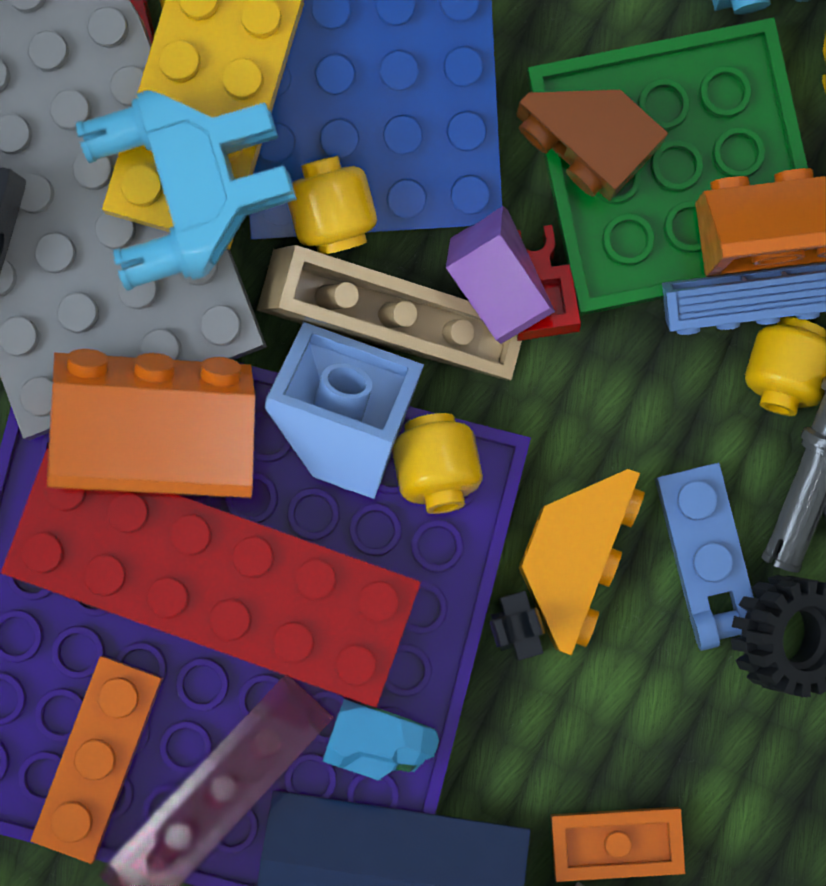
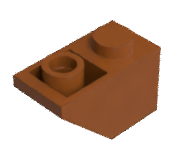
[517,90,668,202]

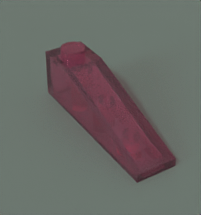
[99,675,334,886]

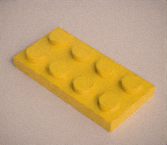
[102,0,304,250]

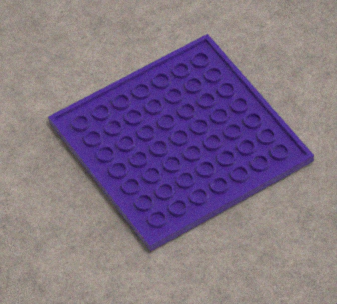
[0,362,531,886]

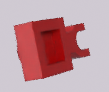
[517,225,581,341]

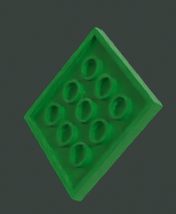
[526,17,808,316]

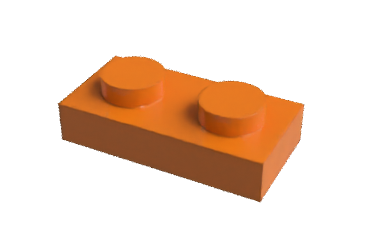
[550,807,685,882]

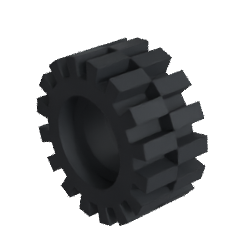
[731,575,826,697]

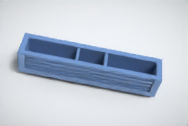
[662,262,826,335]

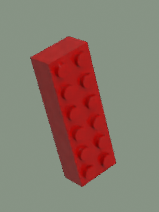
[1,449,421,708]

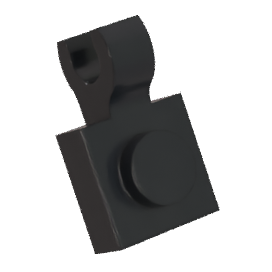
[490,591,545,661]

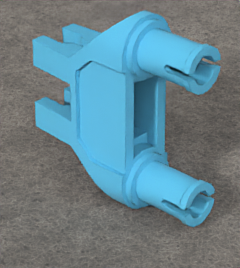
[76,90,297,291]

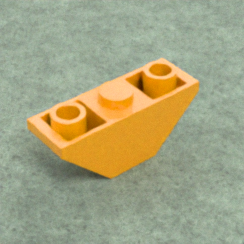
[519,469,645,655]

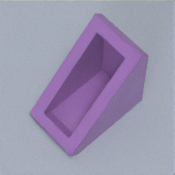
[446,206,555,344]

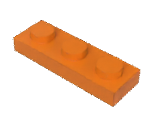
[30,655,163,864]

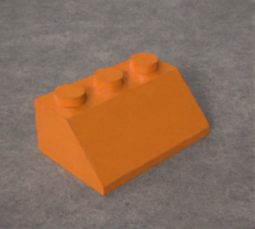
[695,168,826,277]
[47,349,255,498]

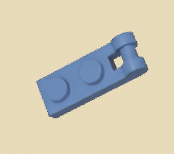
[655,463,754,651]

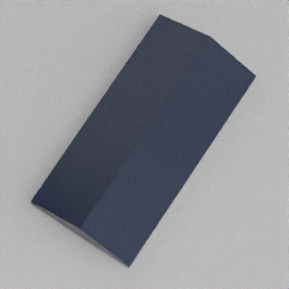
[257,790,530,886]

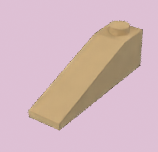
[257,245,522,380]

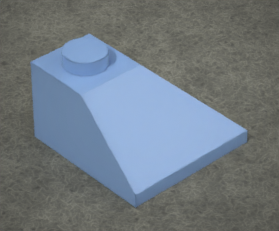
[264,322,424,499]

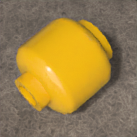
[288,156,377,254]
[745,317,826,416]
[392,413,483,514]

